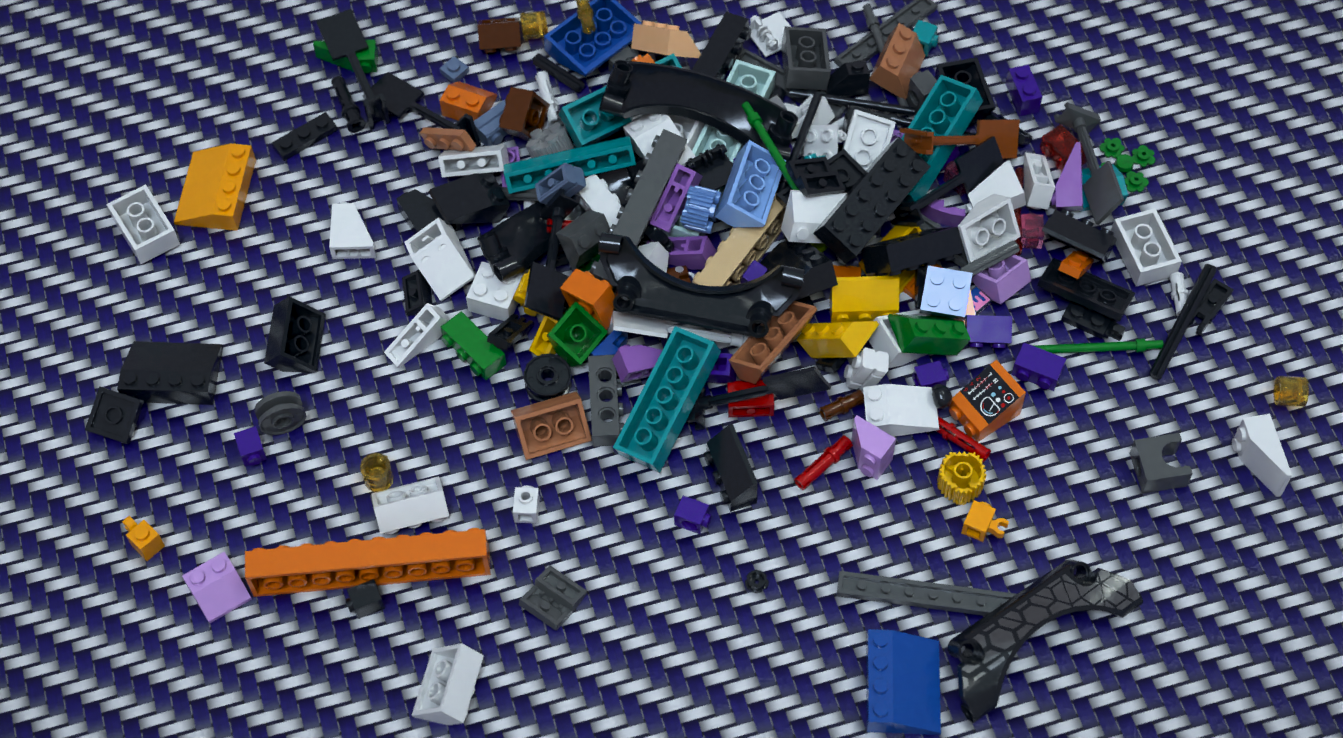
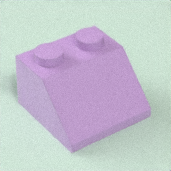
[972,254,1031,304]
[851,415,896,480]
[182,552,252,624]

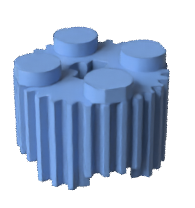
[680,185,722,234]

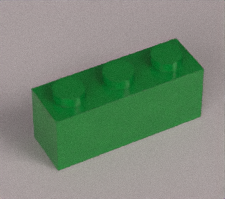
[441,311,506,380]

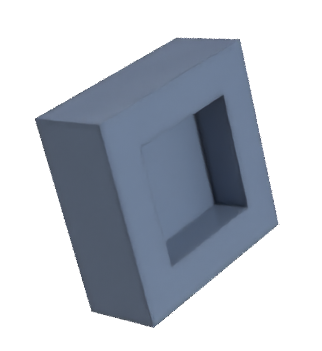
[439,56,469,83]

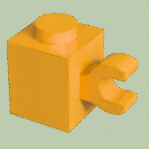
[961,500,1009,542]
[122,516,165,561]

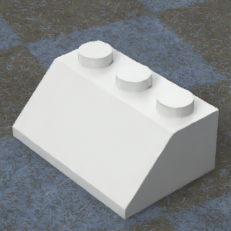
[781,190,847,244]
[371,476,449,534]
[412,643,484,725]

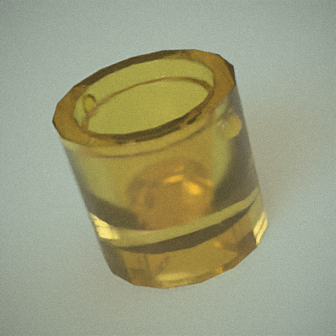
[520,10,548,41]
[1274,376,1309,407]
[360,453,394,492]

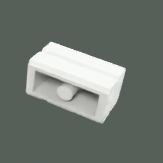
[844,347,889,391]

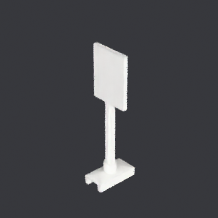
[612,311,750,349]

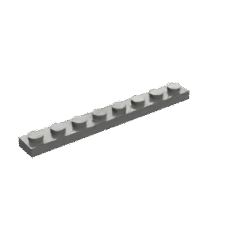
[836,571,1016,616]

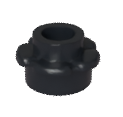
[745,570,769,593]

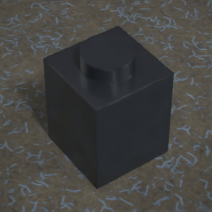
[345,579,385,619]

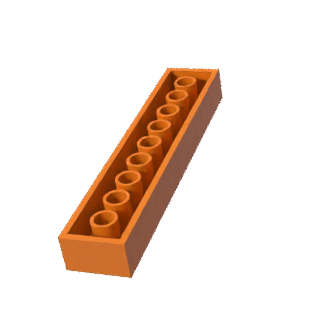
[245,528,491,597]

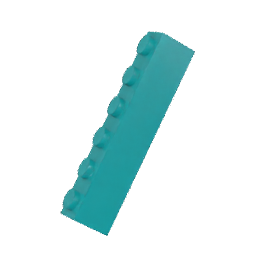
[503,136,636,194]

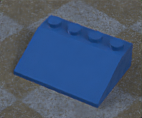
[544,0,642,77]
[866,629,941,735]

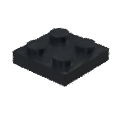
[85,386,144,444]

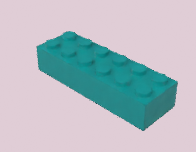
[559,53,682,148]
[901,75,983,202]
[613,326,721,473]

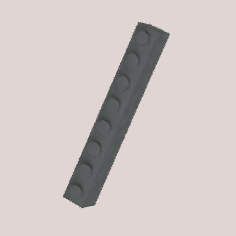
[590,129,687,293]

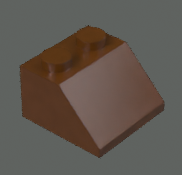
[477,17,521,53]
[499,87,550,141]

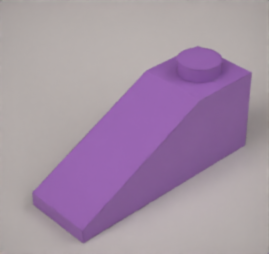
[1051,142,1083,212]
[649,163,703,233]
[647,236,717,270]
[612,344,662,383]

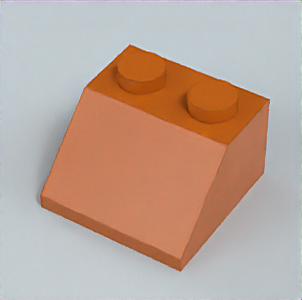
[439,82,497,121]
[560,268,615,330]

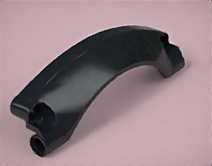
[599,60,798,164]
[477,157,645,282]

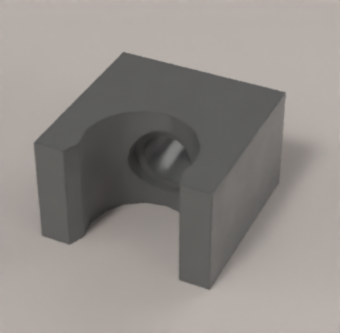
[1129,433,1193,494]

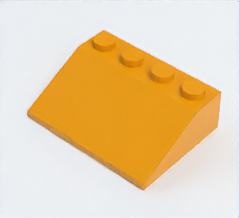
[174,143,256,231]

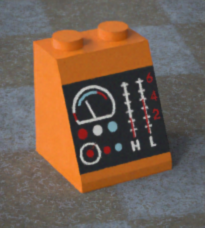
[949,360,1026,442]

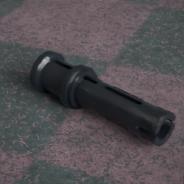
[331,76,366,133]

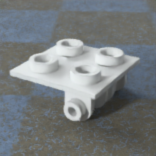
[749,12,791,57]
[803,125,847,160]

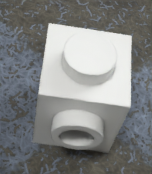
[513,485,540,523]

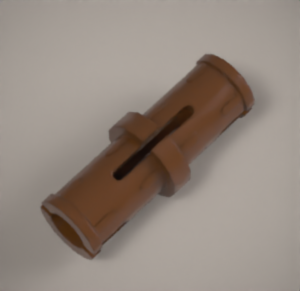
[819,390,864,421]

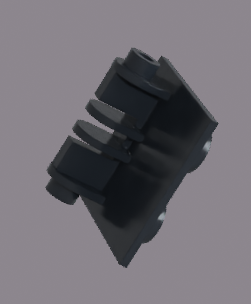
[685,144,733,190]

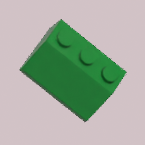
[888,314,971,356]

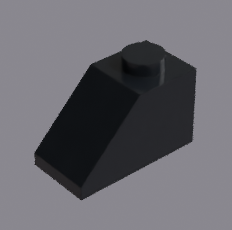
[825,61,870,96]

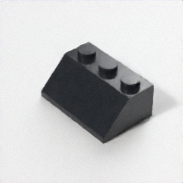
[935,57,995,127]
[1042,209,1117,263]
[264,296,326,373]
[704,424,758,512]

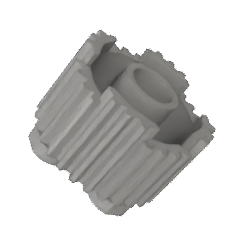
[526,122,574,158]

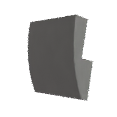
[519,565,587,631]

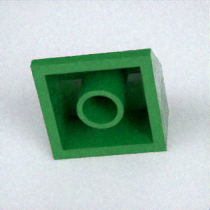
[547,301,608,367]

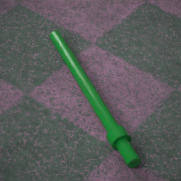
[742,102,799,190]
[1032,338,1164,354]

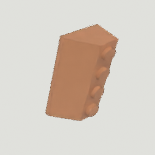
[729,301,817,384]

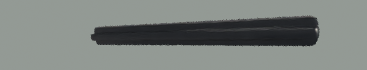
[1150,264,1216,380]

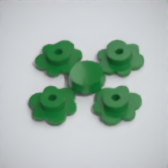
[1099,138,1155,192]

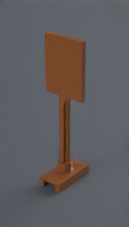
[899,119,1020,158]

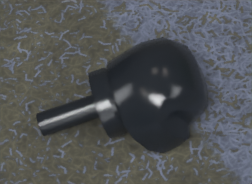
[932,384,952,408]

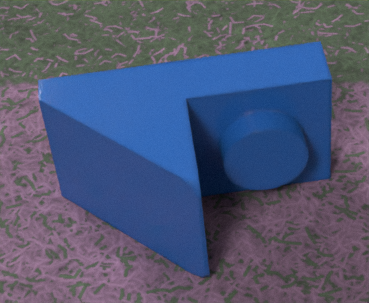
[591,330,628,356]

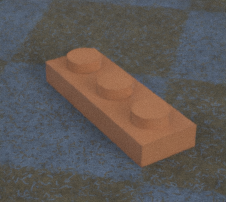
[419,127,476,151]

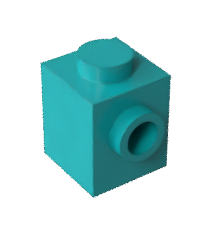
[913,20,939,57]

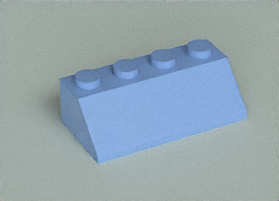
[715,140,786,227]

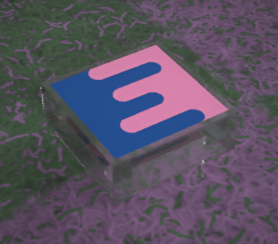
[971,286,992,315]

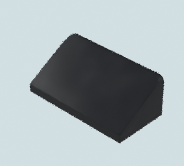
[402,270,433,316]

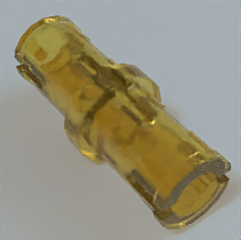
[575,0,596,34]

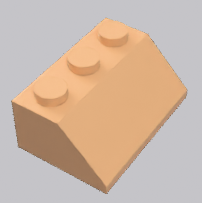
[631,20,701,59]

